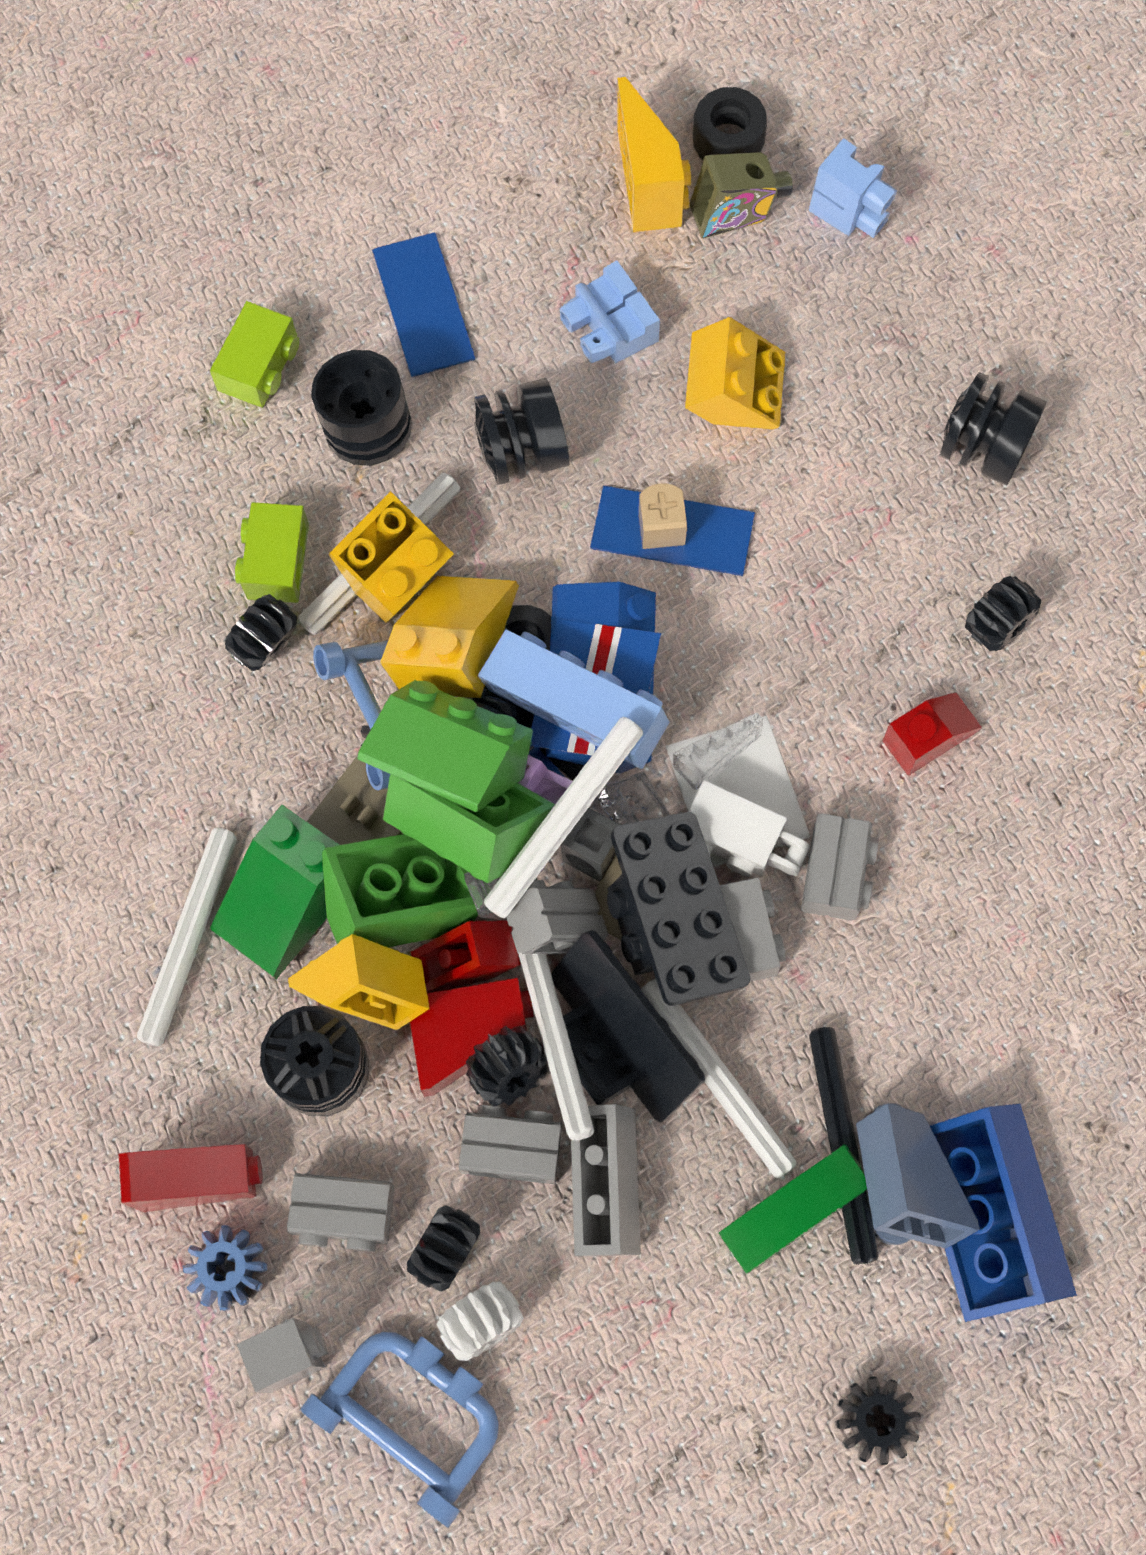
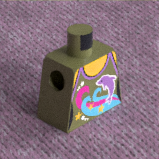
[689,152,793,238]

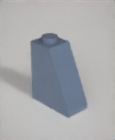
[856,1103,979,1249]

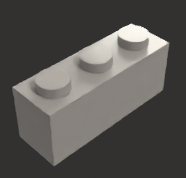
[571,1104,641,1257]

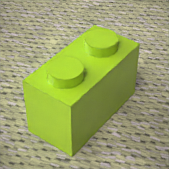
[210,301,300,408]
[235,502,309,603]

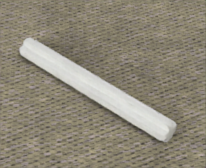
[298,472,460,635]
[484,717,643,918]
[137,828,237,1046]
[518,953,594,1141]
[641,978,796,1178]

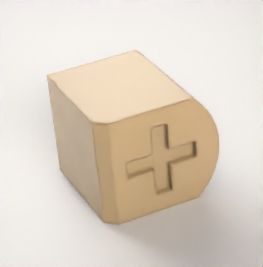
[639,483,687,549]

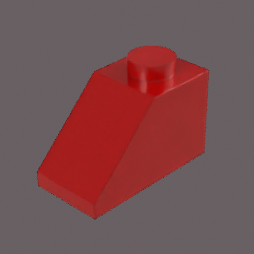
[882,692,982,776]
[411,920,521,994]

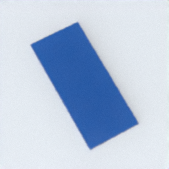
[372,232,476,377]
[590,486,755,576]

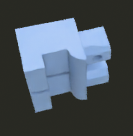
[809,138,897,238]
[560,260,660,364]

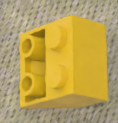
[685,317,786,430]
[329,491,454,623]
[288,934,429,1030]

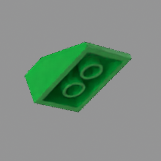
[210,805,339,980]

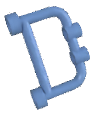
[313,640,390,790]
[300,1332,499,1528]

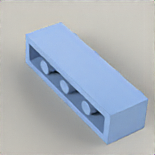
[478,629,670,769]

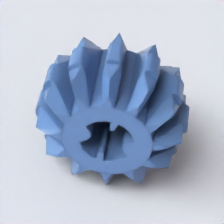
[183,1225,268,1311]

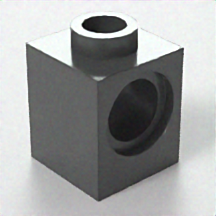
[561,808,620,882]

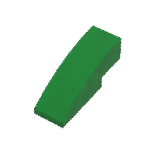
[718,1145,867,1274]

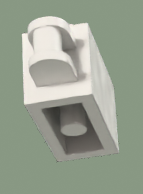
[688,780,811,877]

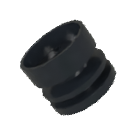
[311,350,412,466]
[940,372,1047,486]
[474,378,570,485]
[260,1006,369,1117]

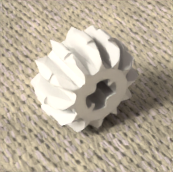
[436,1282,524,1361]

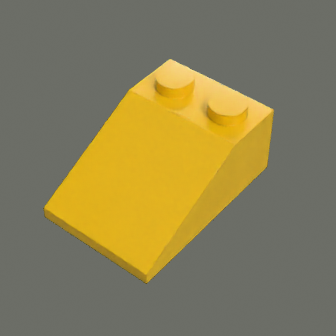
[617,77,691,232]
[380,576,519,698]

